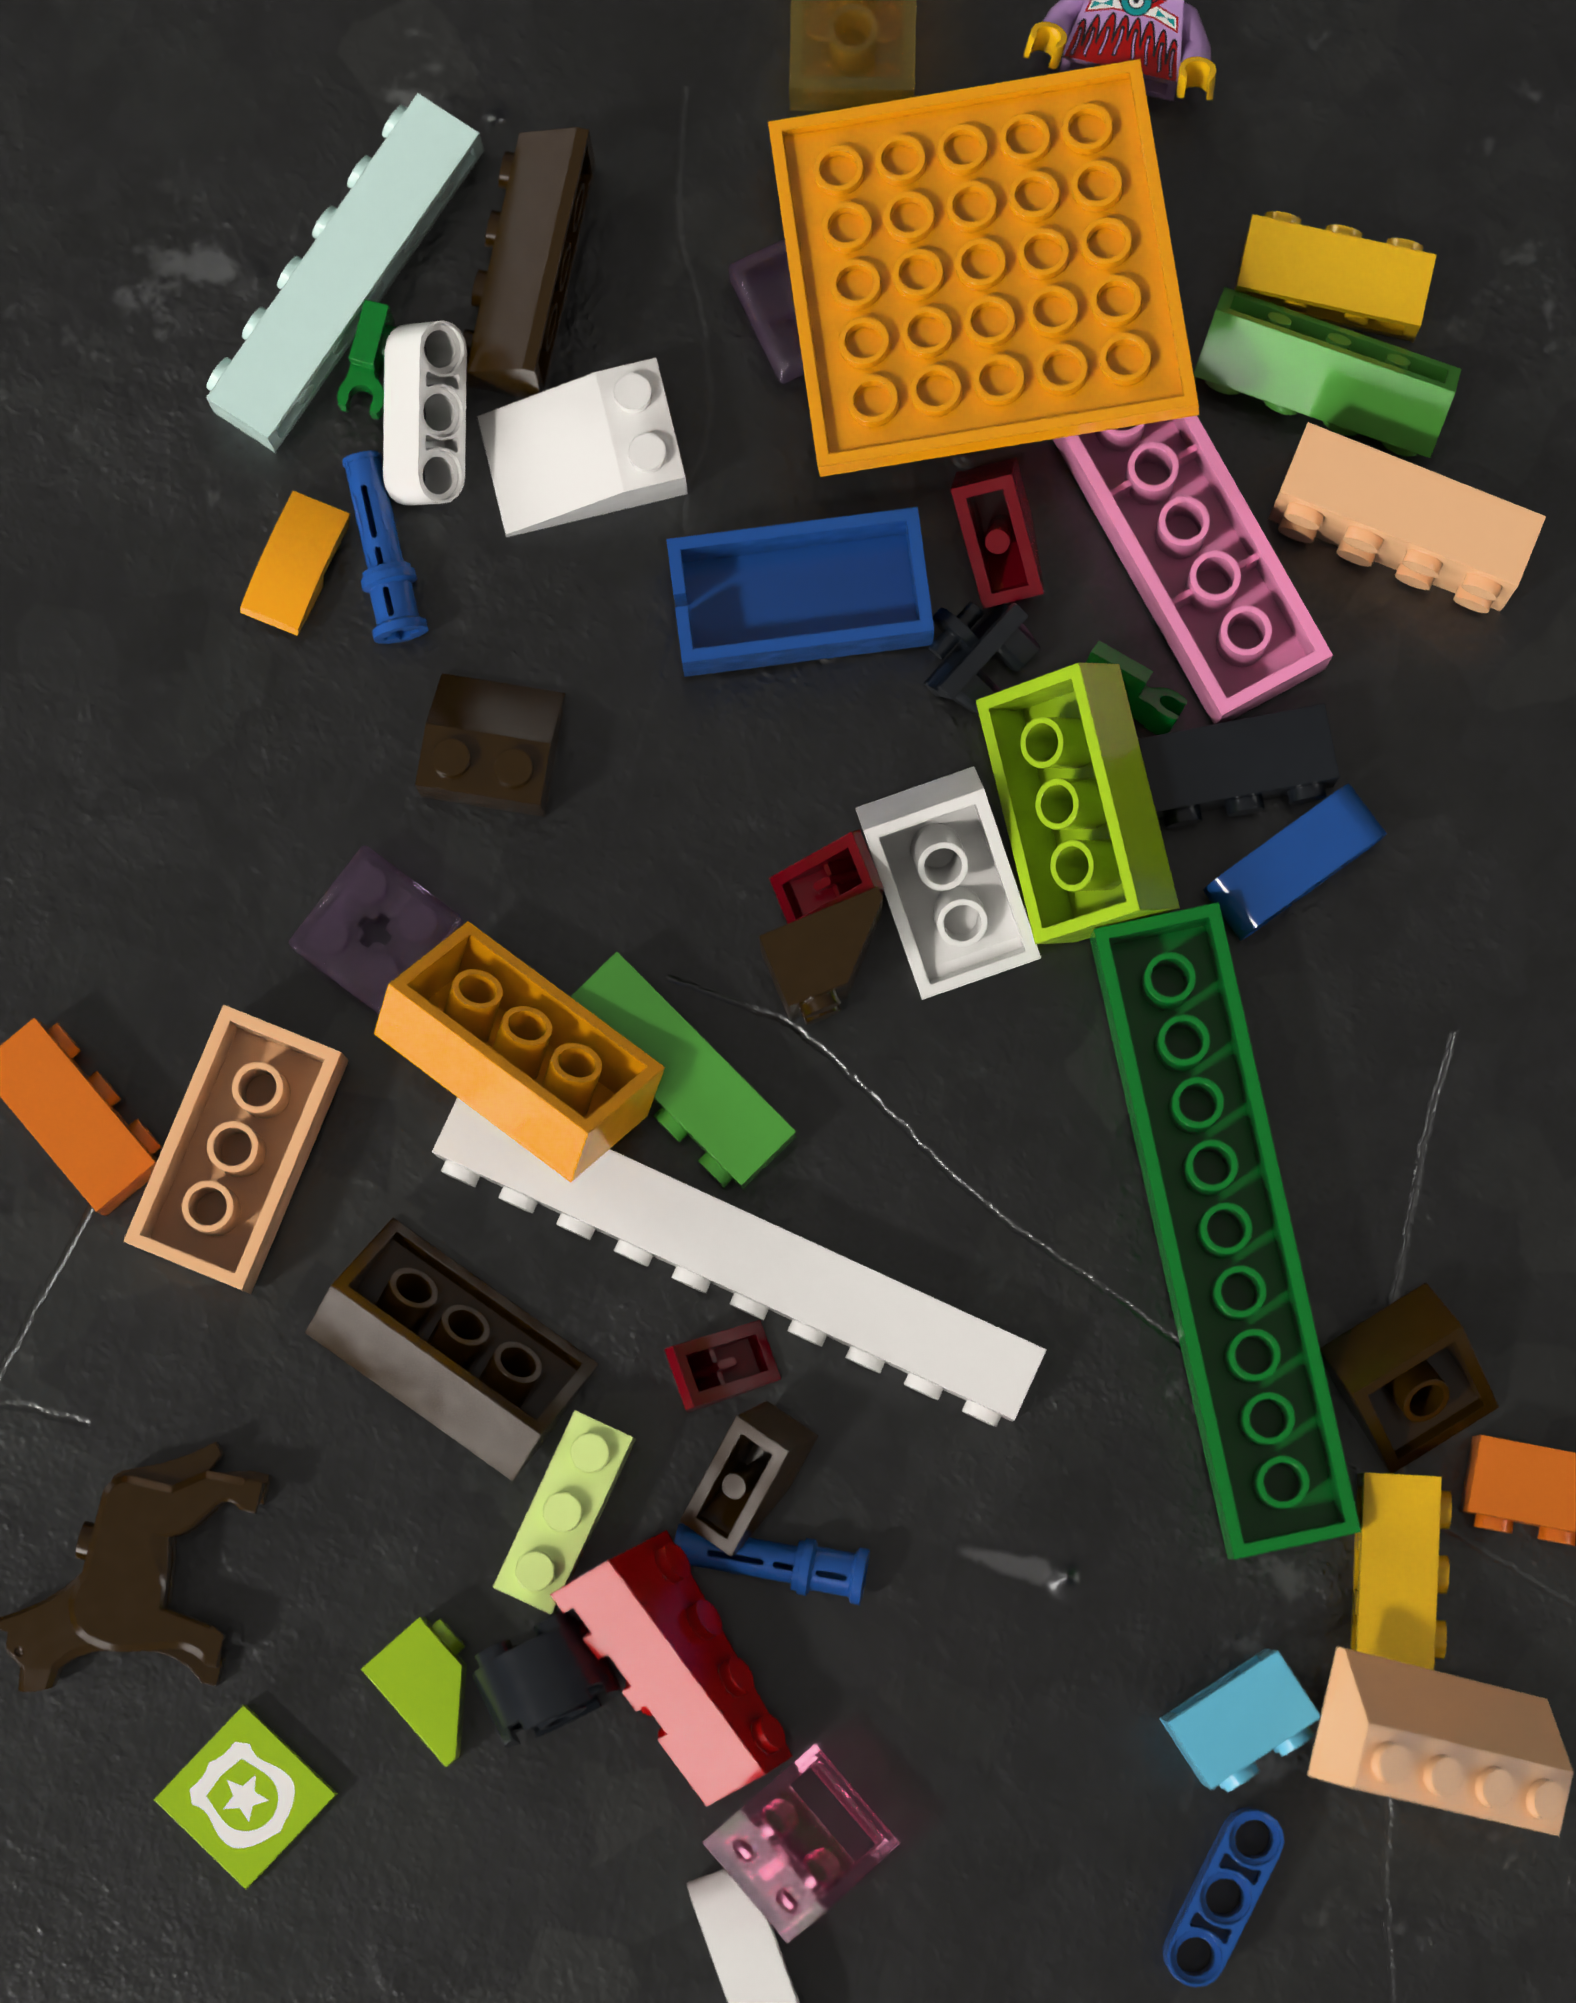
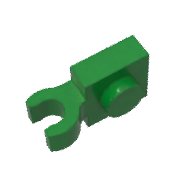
[337,299,397,420]
[1085,640,1188,735]

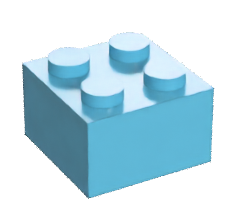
[1159,1648,1321,1792]

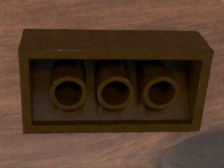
[463,127,596,399]
[305,1218,599,1481]

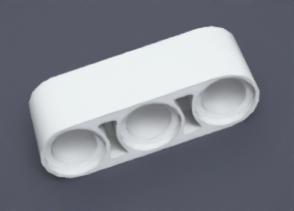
[383,320,467,506]
[686,1860,800,2003]

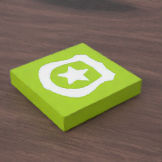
[153,1705,338,1889]

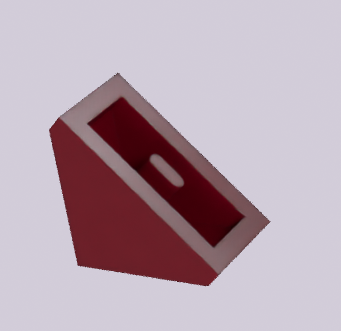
[769,829,884,924]
[664,1320,781,1413]

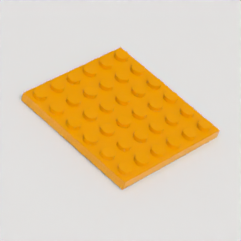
[768,59,1199,477]

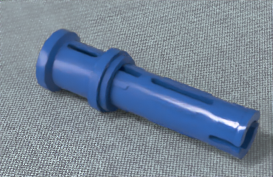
[342,450,429,644]
[674,1523,870,1605]

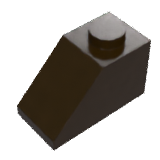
[680,1401,818,1557]

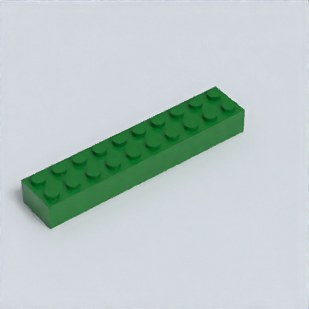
[1090,902,1361,1560]

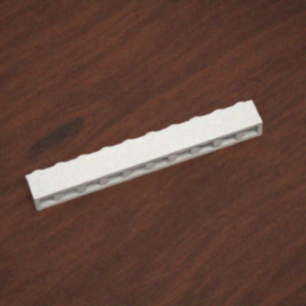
[432,1097,1046,1427]

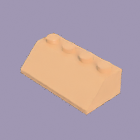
[1307,1647,1574,1836]

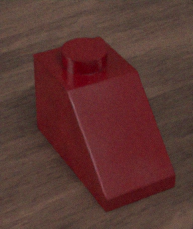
[950,458,1045,609]

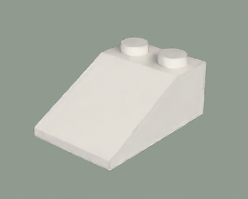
[477,358,688,537]
[855,766,1041,1000]

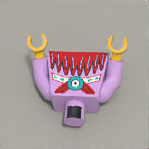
[1023,0,1217,101]

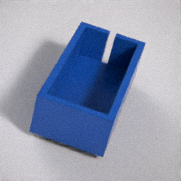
[666,507,934,677]

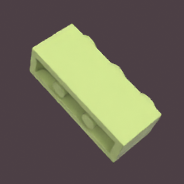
[493,1410,636,1615]

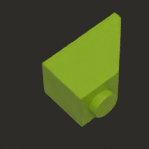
[361,1616,467,1767]

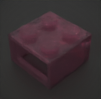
[702,1744,900,1943]

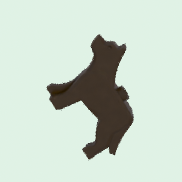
[0,1442,272,1692]

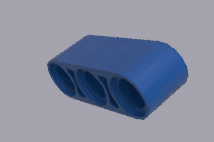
[1203,783,1387,941]
[1162,1807,1284,1987]

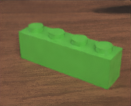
[1194,287,1461,458]
[570,951,797,1190]

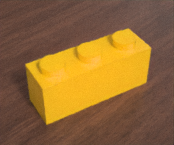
[1234,211,1437,342]
[1350,1472,1452,1670]

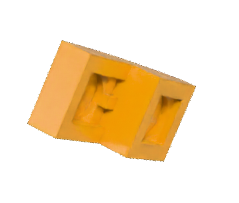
[240,491,350,636]

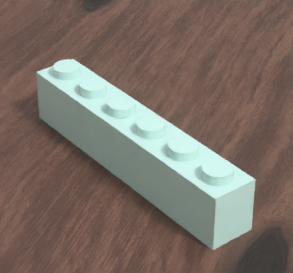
[206,93,484,453]

